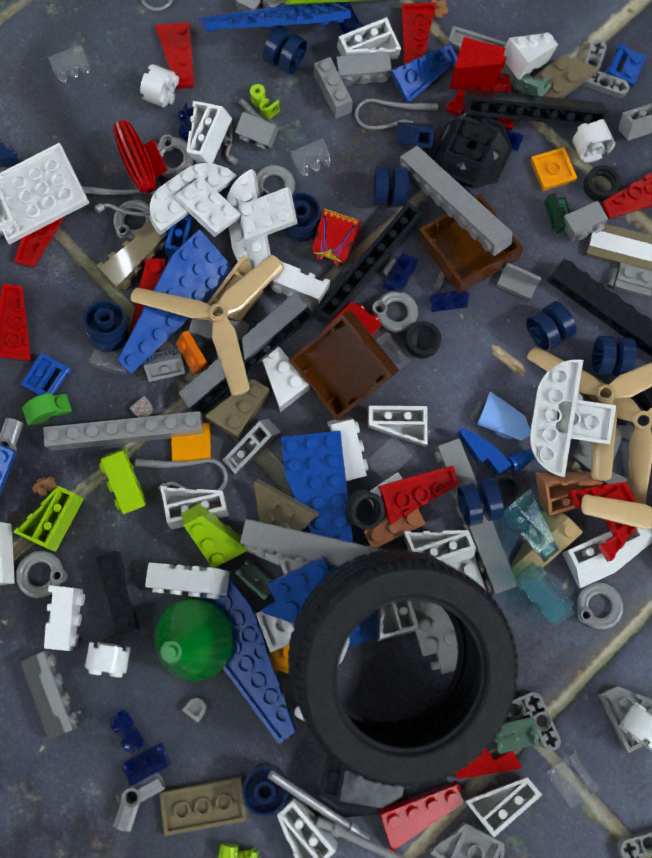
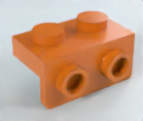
[176,331,209,375]

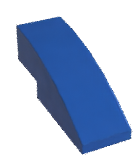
[456,428,512,475]

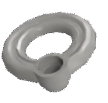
[157,135,194,179]
[256,165,295,197]
[113,200,150,241]
[372,291,418,333]
[16,551,68,598]
[575,582,623,630]

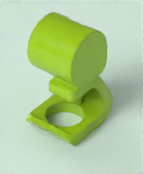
[250,84,280,120]
[218,842,259,858]

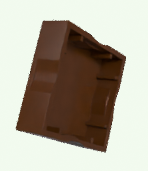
[418,194,523,294]
[289,309,400,420]

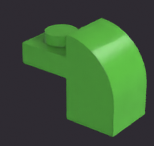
[22,393,72,425]

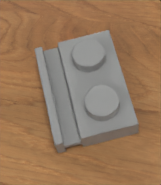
[613,262,652,299]

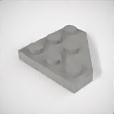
[597,686,652,753]

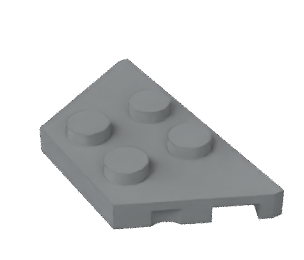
[430,822,504,858]

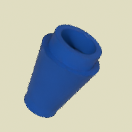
[507,449,536,472]

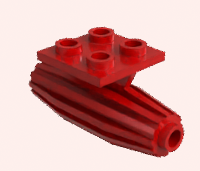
[113,120,168,194]

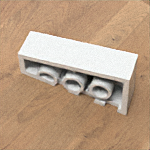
[145,563,230,599]

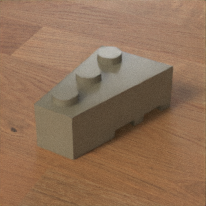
[205,379,270,441]

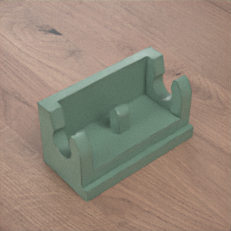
[509,72,551,96]
[235,559,273,601]
[494,717,539,754]

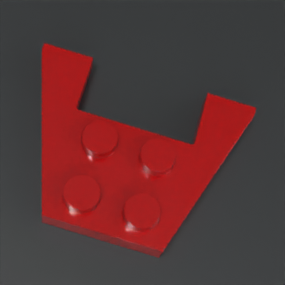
[445,75,513,131]
[567,482,638,562]
[454,748,522,779]

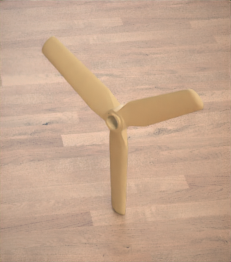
[130,255,284,396]
[527,347,652,481]
[582,369,652,504]
[581,495,652,529]

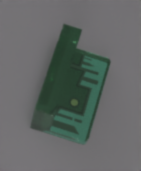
[544,193,570,235]

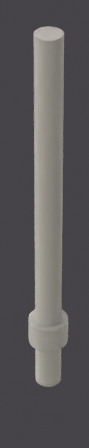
[268,770,370,840]
[315,817,406,858]

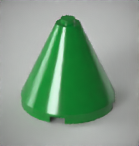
[154,599,234,682]

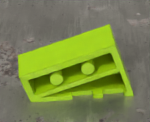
[99,447,147,514]
[13,486,84,552]
[182,504,248,568]

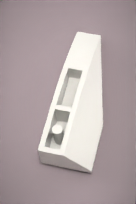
[562,528,652,589]

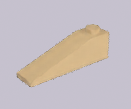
[510,510,583,586]

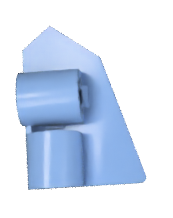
[477,392,531,441]

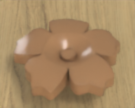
[432,0,449,19]
[32,477,57,497]

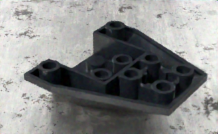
[314,755,404,818]

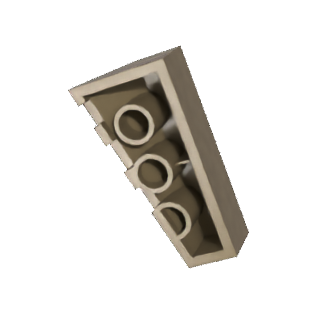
[96,220,168,293]

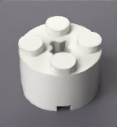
[140,64,179,108]
[572,119,615,163]
[85,642,131,677]
[619,703,652,751]

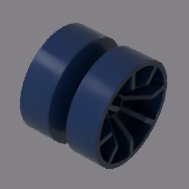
[263,25,308,75]
[373,166,409,206]
[283,193,320,242]
[84,301,128,352]
[526,301,577,351]
[592,336,637,377]
[457,477,504,526]
[242,763,287,816]

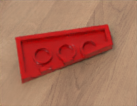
[601,173,652,220]
[129,259,167,335]
[0,284,31,362]
[378,466,459,525]

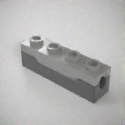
[20,651,78,740]

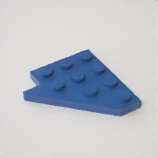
[261,556,360,635]

